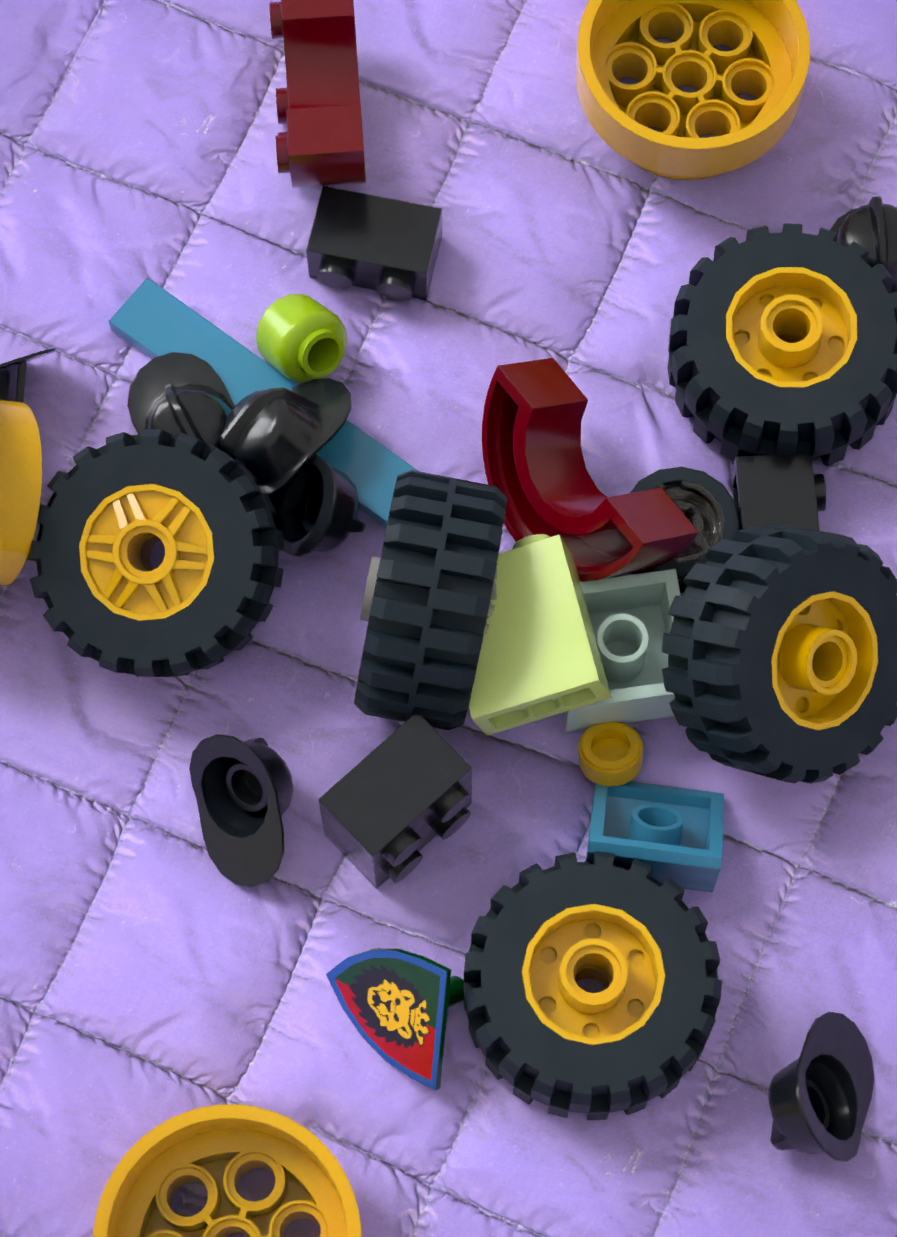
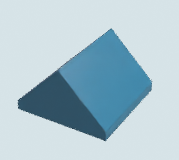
[585,781,724,893]

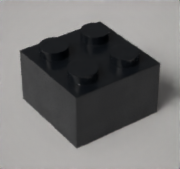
[318,712,472,889]

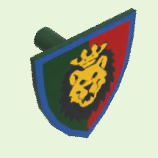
[326,948,464,1091]

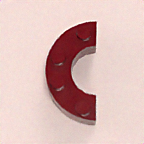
[269,0,366,188]
[482,358,699,581]

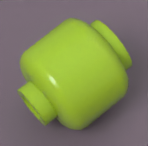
[255,294,348,384]

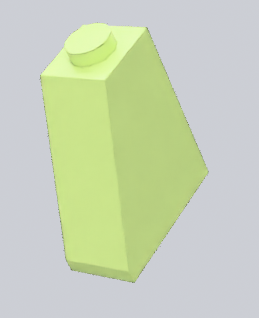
[469,534,611,736]

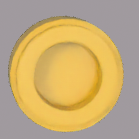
[578,722,643,787]

